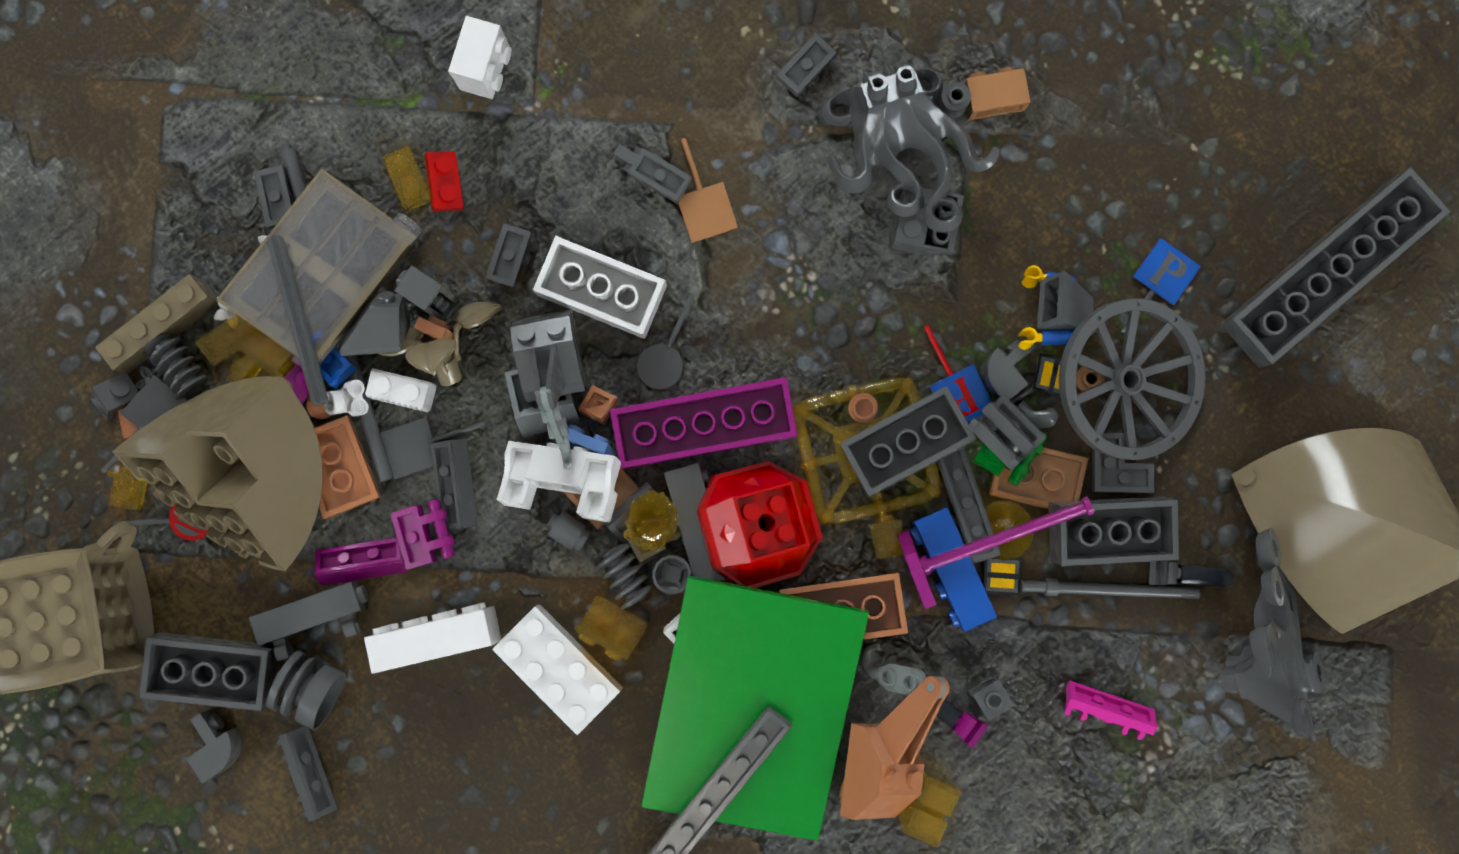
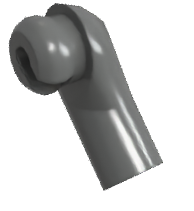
[1016,400,1059,429]

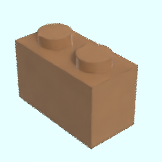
[964,67,1031,120]

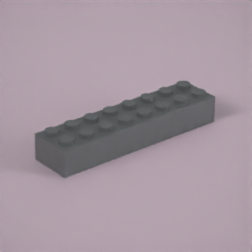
[1220,167,1451,368]

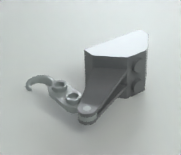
[510,309,585,470]

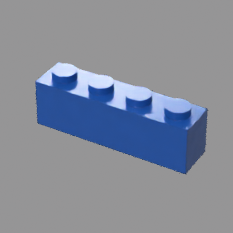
[910,507,997,632]

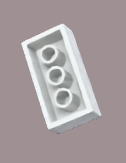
[533,236,667,339]
[364,602,502,674]
[492,604,623,735]

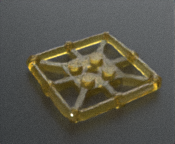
[792,377,941,525]

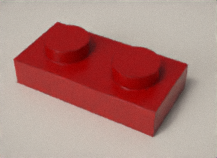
[424,151,464,212]

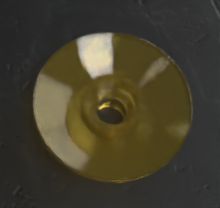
[985,501,1033,560]

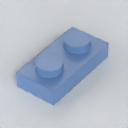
[568,424,617,456]

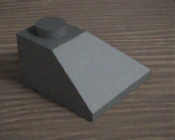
[340,291,410,356]

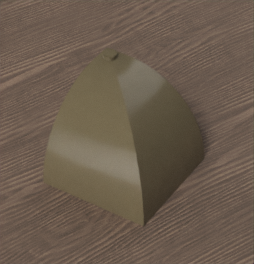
[1231,428,1459,634]

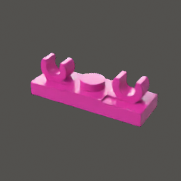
[1065,680,1158,740]

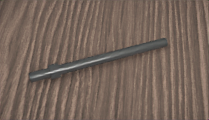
[1020,578,1200,599]

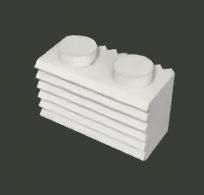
[365,368,436,412]

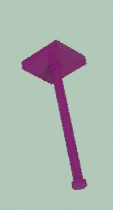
[898,497,1094,609]

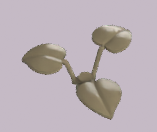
[378,302,503,386]

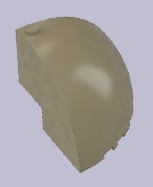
[112,376,322,571]

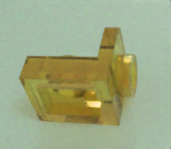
[107,466,147,511]
[870,515,904,559]

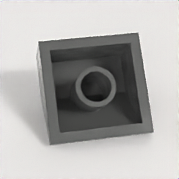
[504,369,580,438]

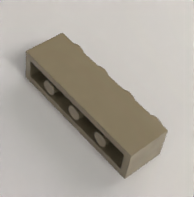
[95,274,218,374]

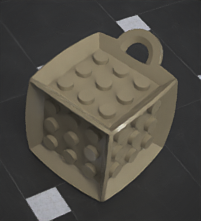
[0,521,154,695]

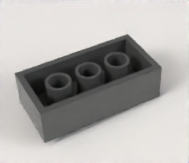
[840,386,976,498]
[1048,496,1179,566]
[139,632,277,711]

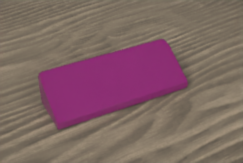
[314,537,407,585]

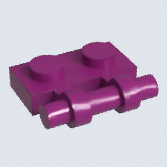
[390,499,455,570]

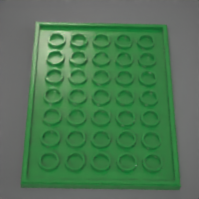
[641,575,869,841]

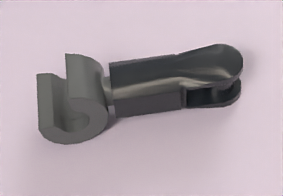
[1148,560,1234,587]

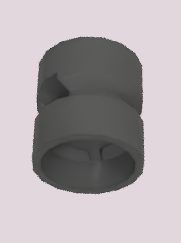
[652,554,692,594]

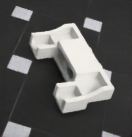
[497,441,621,523]

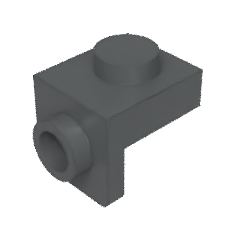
[89,372,139,421]

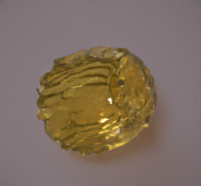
[623,491,679,551]

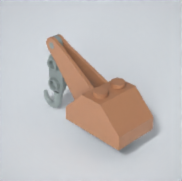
[840,643,949,820]

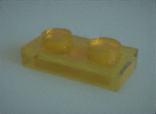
[382,145,431,212]
[195,315,263,366]

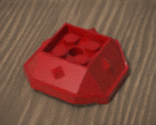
[696,461,823,588]

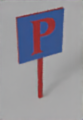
[924,326,992,422]

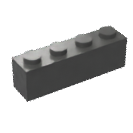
[664,463,726,581]

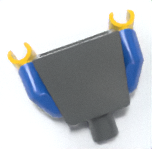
[1018,265,1097,350]

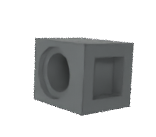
[967,676,1015,721]

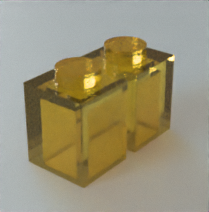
[899,771,961,848]

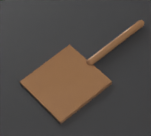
[679,138,738,243]

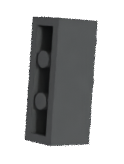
[394,265,460,322]

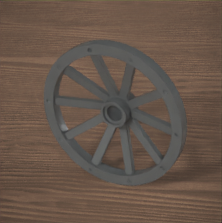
[1059,298,1206,460]

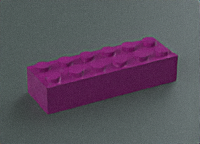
[610,377,798,470]

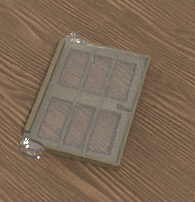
[216,169,423,368]

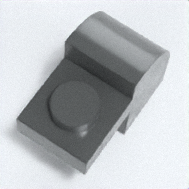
[982,339,1036,401]
[186,709,242,784]

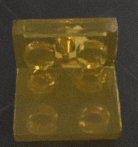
[574,595,649,661]

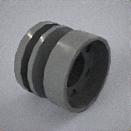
[266,650,346,731]

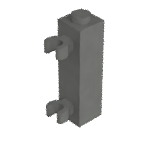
[249,581,369,661]

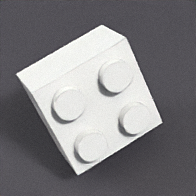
[448,16,511,99]

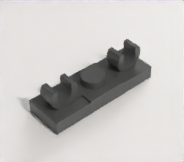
[277,726,337,822]

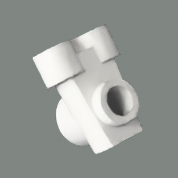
[323,380,369,416]

